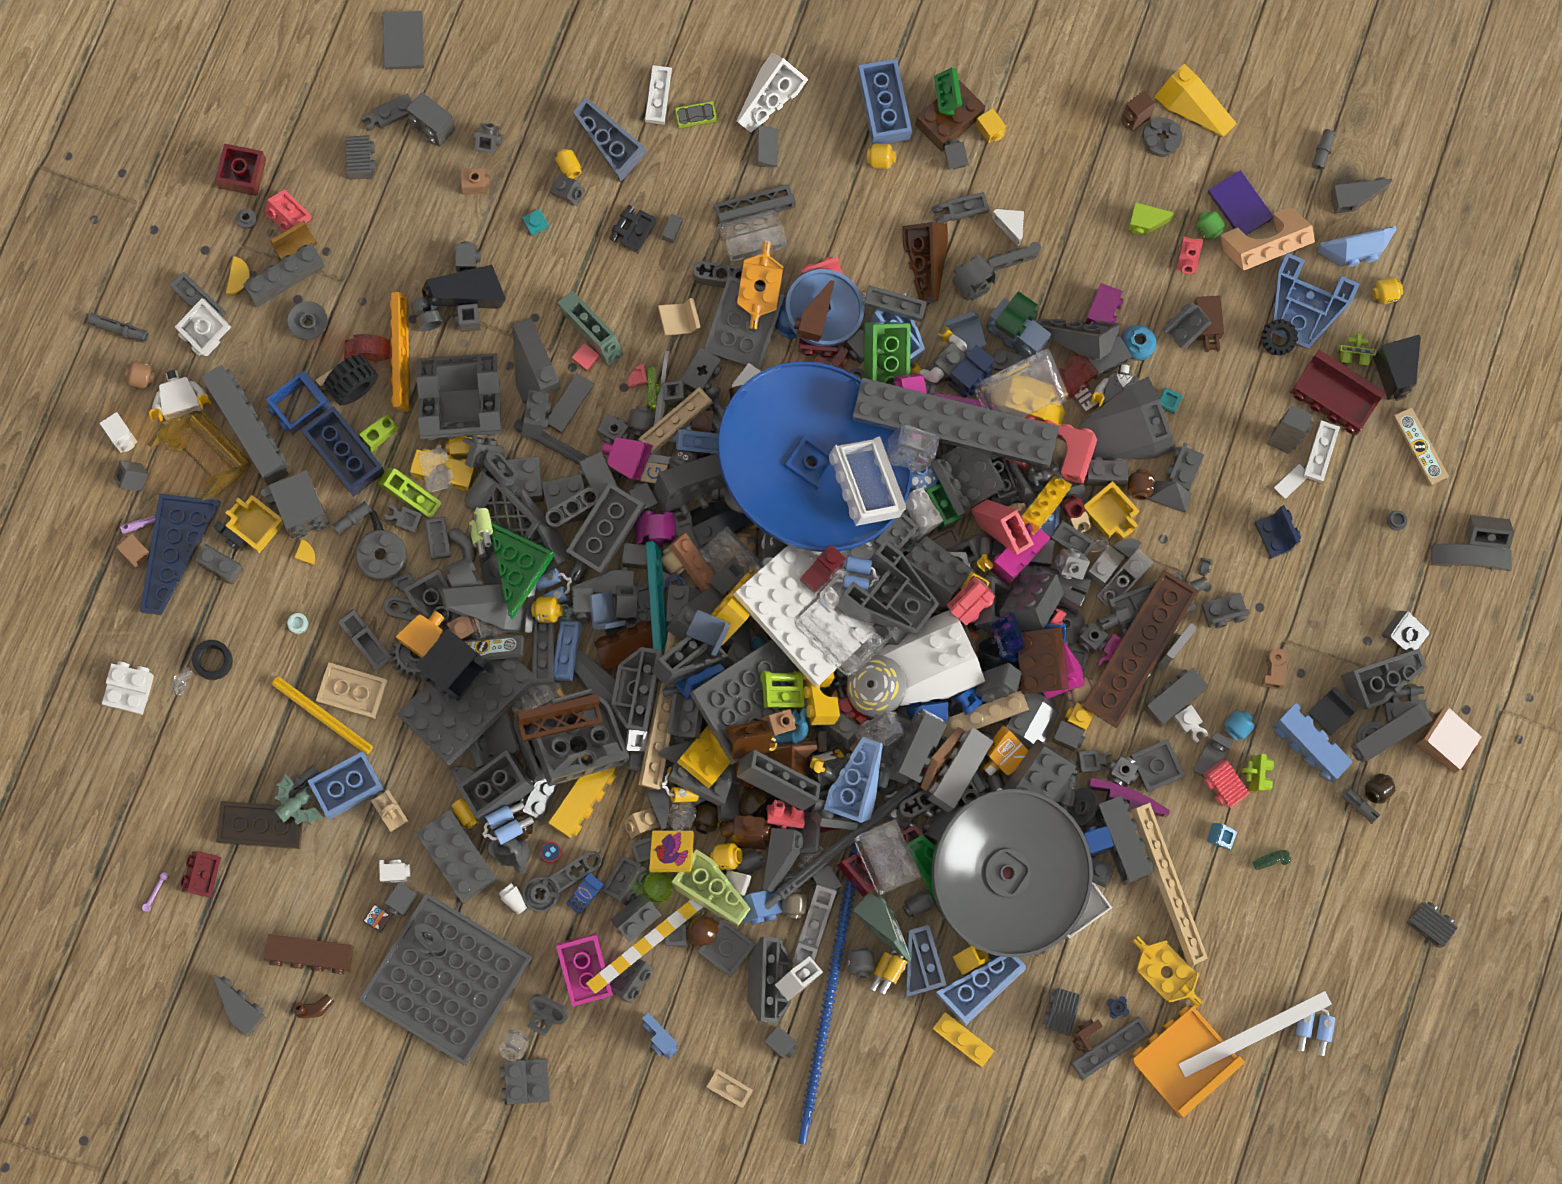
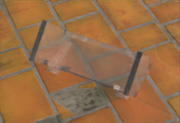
[794,571,898,675]

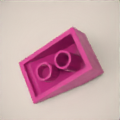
[556,932,613,1007]

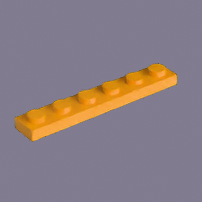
[390,292,410,412]

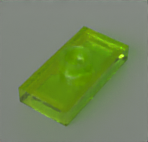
[648,367,660,411]

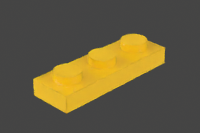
[932,1012,994,1068]

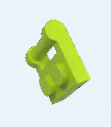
[760,671,805,708]

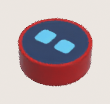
[540,842,561,863]

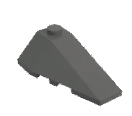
[510,490,572,573]

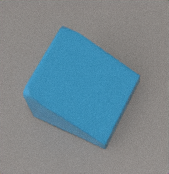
[1207,823,1237,850]

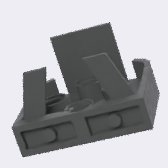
[530,689,629,787]

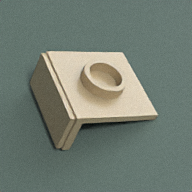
[658,298,700,336]

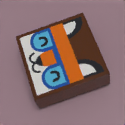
[363,904,392,933]

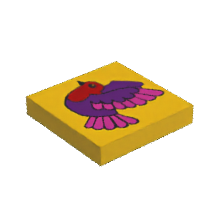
[649,831,694,872]

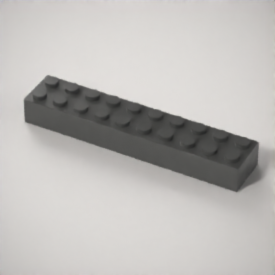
[852,378,1059,468]

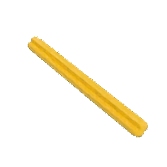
[272,676,373,755]

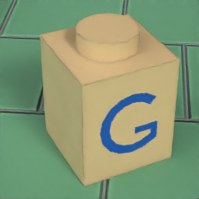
[640,462,668,488]

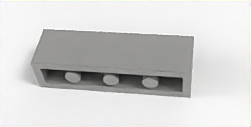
[927,728,993,812]

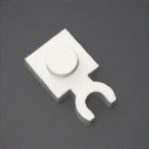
[1174,705,1208,743]

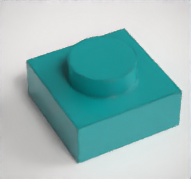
[522,209,549,236]

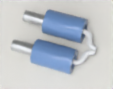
[829,555,879,591]

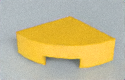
[295,539,316,566]

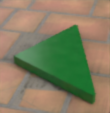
[491,522,555,619]

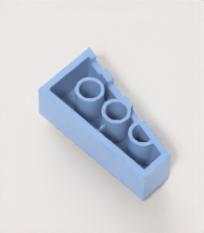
[936,956,1026,1026]

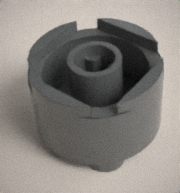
[952,254,998,301]
[443,558,483,588]

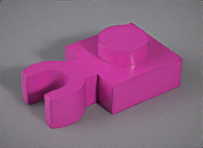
[1097,634,1122,666]

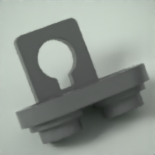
[527,994,569,1036]

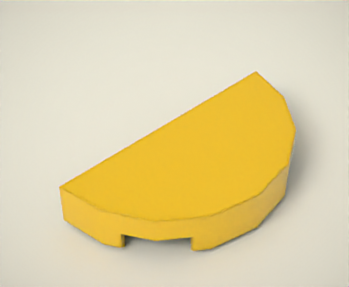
[226,256,250,295]

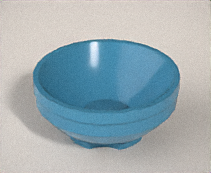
[1121,325,1156,361]

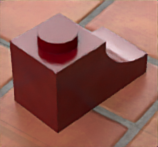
[800,544,846,594]

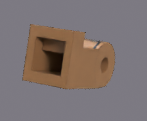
[1261,649,1287,689]

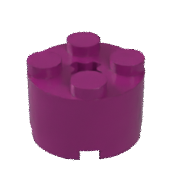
[635,511,676,548]

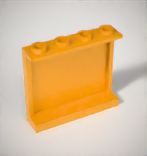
[1130,1005,1245,1118]

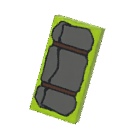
[675,101,717,128]

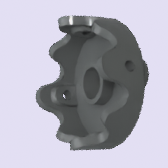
[355,530,407,582]

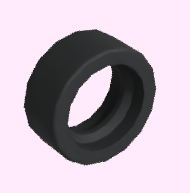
[192,640,233,680]

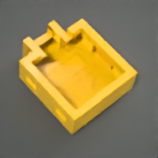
[1084,481,1139,541]
[225,495,284,554]

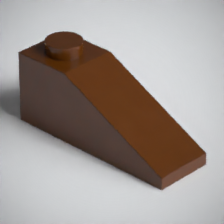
[794,280,835,342]

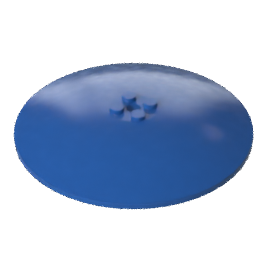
[717,362,913,552]

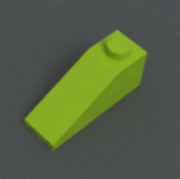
[376,468,442,519]

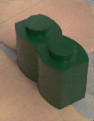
[994,291,1038,340]

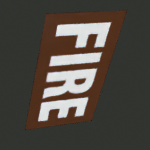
[1061,371,1100,416]

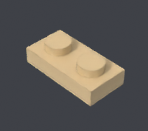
[707,1069,753,1109]

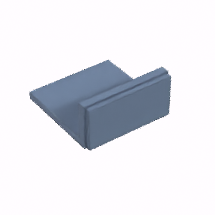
[945,311,987,353]
[589,591,626,630]
[686,610,730,656]

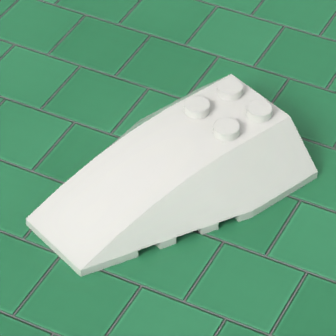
[847,610,985,706]

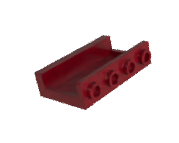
[1290,350,1386,435]

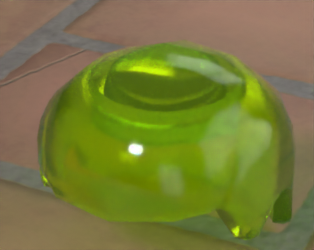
[642,872,673,903]

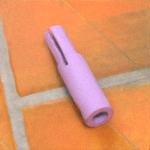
[120,515,156,534]

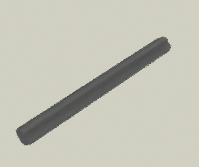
[514,419,621,483]

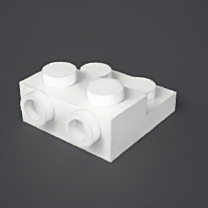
[175,298,231,356]
[904,487,944,542]
[102,661,154,715]

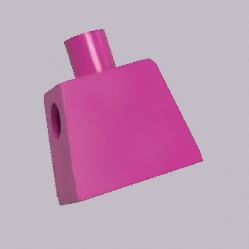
[602,437,653,481]

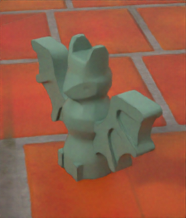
[274,775,323,825]

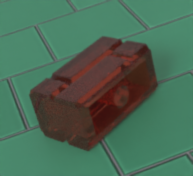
[1051,355,1099,400]

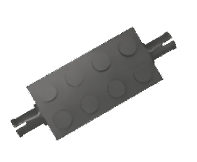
[1097,572,1209,637]

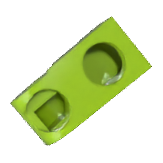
[359,415,399,453]

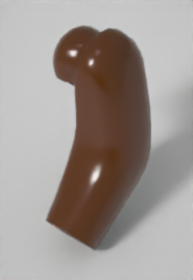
[294,994,334,1018]

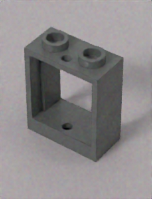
[974,575,1014,637]

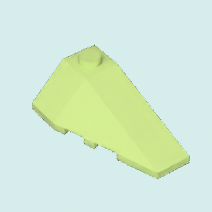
[672,849,750,925]

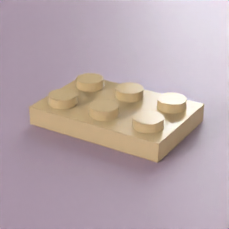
[316,662,388,719]

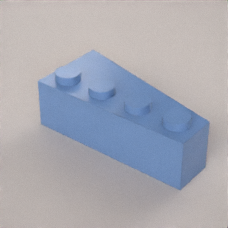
[1272,703,1353,782]

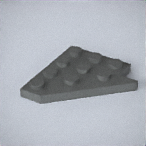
[658,738,736,807]

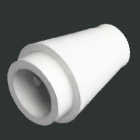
[498,883,527,915]

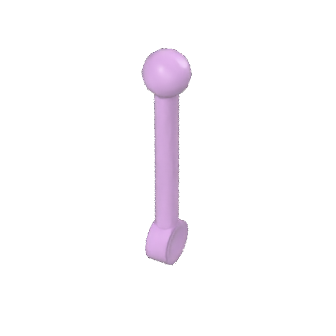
[142,872,168,912]

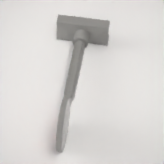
[647,350,671,468]

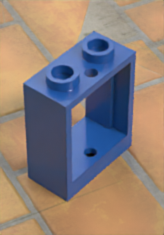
[266,371,331,435]

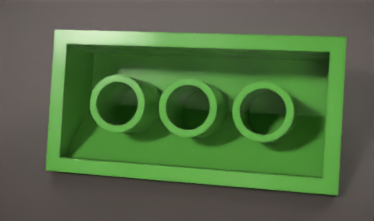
[864,322,911,385]

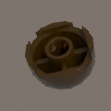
[739,787,780,821]

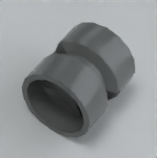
[410,296,444,332]

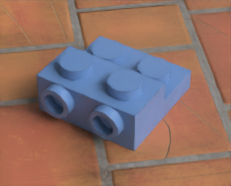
[642,1013,678,1059]

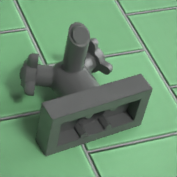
[1025,460,1064,493]

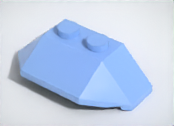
[1317,226,1396,267]

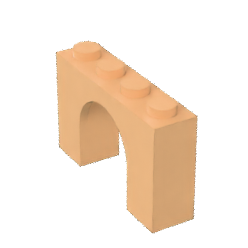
[1220,207,1315,270]

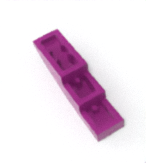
[1088,778,1170,817]

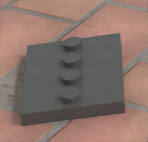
[704,275,785,370]

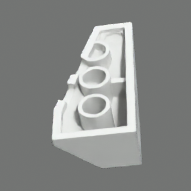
[736,53,808,133]

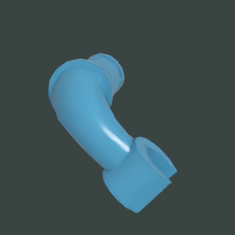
[775,707,808,744]

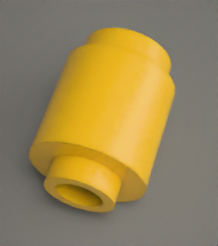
[555,149,582,179]
[451,797,479,829]

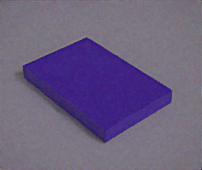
[1208,170,1274,235]

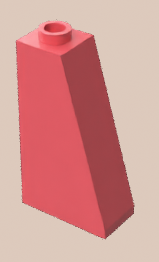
[970,499,1034,555]

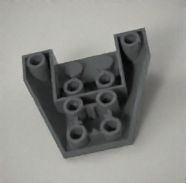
[1080,377,1175,460]

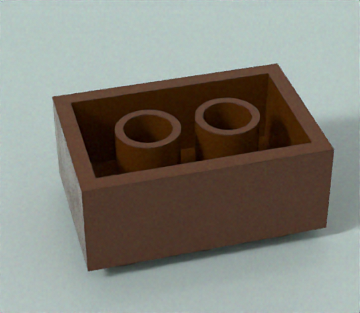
[915,80,986,152]
[1016,628,1069,694]

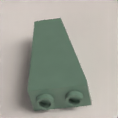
[557,291,624,367]

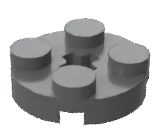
[1143,118,1182,157]

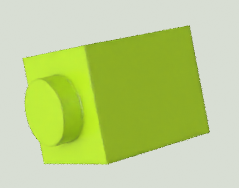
[1127,203,1174,236]

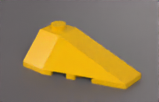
[1154,64,1237,137]

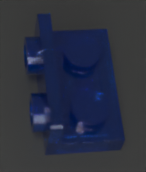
[991,612,1025,663]

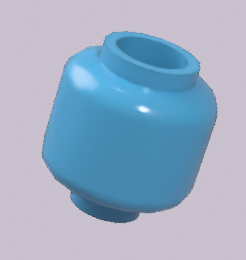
[1224,710,1255,741]

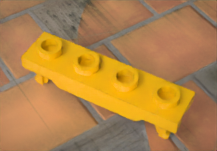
[1021,475,1072,536]

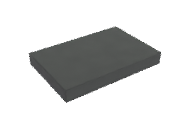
[383,11,424,69]

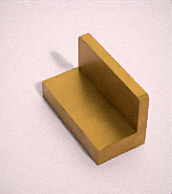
[271,221,318,259]

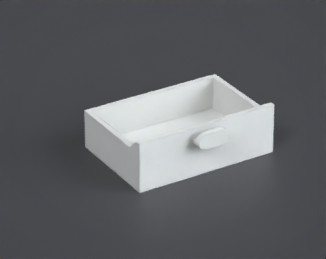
[1066,882,1112,940]

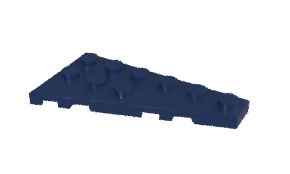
[140,494,221,615]

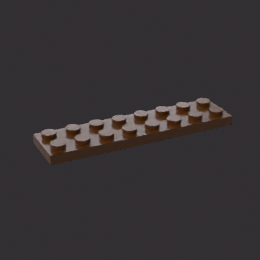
[1082,570,1199,728]

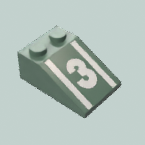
[853,893,912,962]

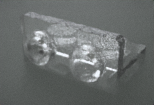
[418,444,454,493]

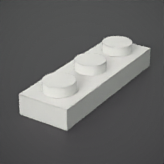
[645,65,672,125]
[1303,421,1340,483]

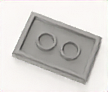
[1157,623,1197,670]

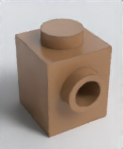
[461,168,490,195]
[760,709,796,736]

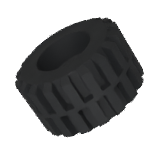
[323,354,378,406]

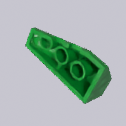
[904,835,943,917]

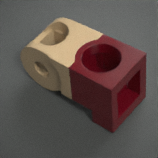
[1059,494,1091,533]

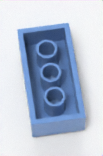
[857,59,912,145]

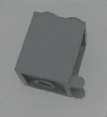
[261,470,330,539]

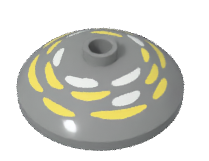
[847,655,907,717]

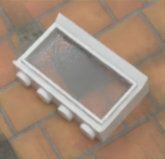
[829,436,906,526]

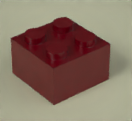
[215,144,266,196]

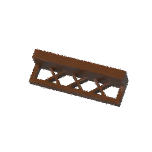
[516,694,603,742]

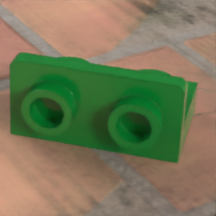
[934,67,962,116]

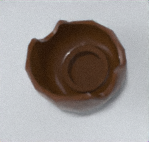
[686,915,718,947]

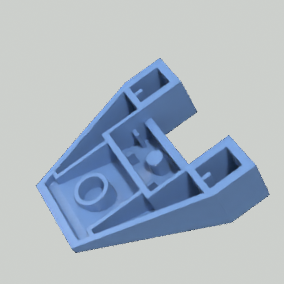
[1273,253,1360,348]

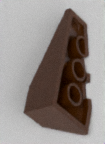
[902,222,948,303]

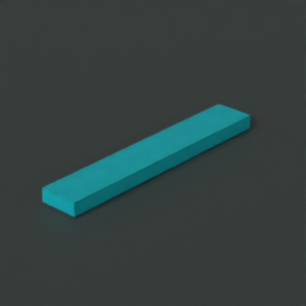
[646,541,667,656]

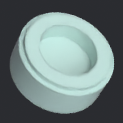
[287,613,309,634]

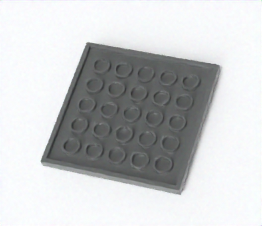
[359,893,532,1066]

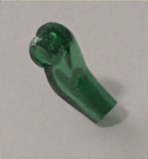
[1252,850,1291,870]

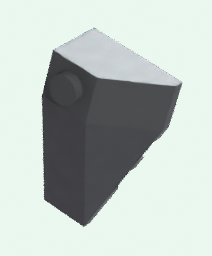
[513,318,560,403]
[1037,319,1120,360]
[403,567,477,641]
[441,584,527,633]
[1341,649,1426,710]

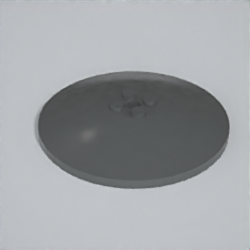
[932,789,1093,957]

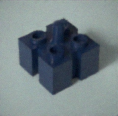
[947,344,995,398]

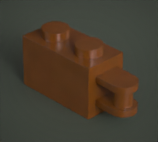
[1194,295,1224,352]

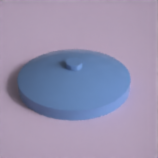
[785,269,864,347]

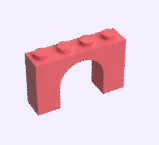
[1005,416,1097,484]

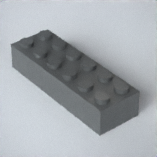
[201,365,289,486]

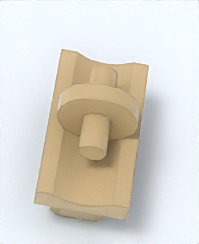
[371,789,408,832]

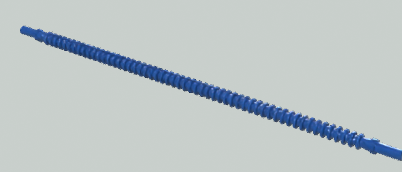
[798,821,866,1145]

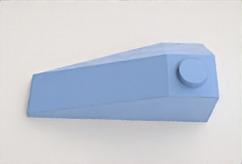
[824,737,883,823]

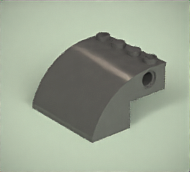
[416,353,501,440]

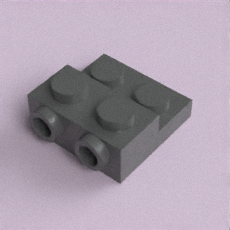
[500,1059,550,1105]

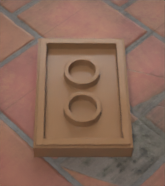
[921,727,964,791]

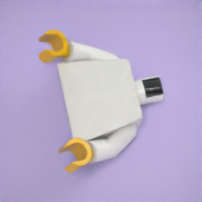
[149,370,212,422]

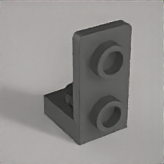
[1193,732,1233,778]

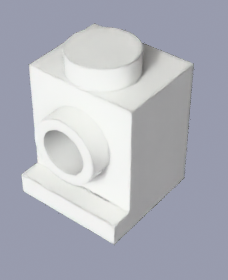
[379,860,411,883]

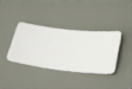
[1274,464,1307,498]

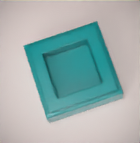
[1159,387,1183,415]

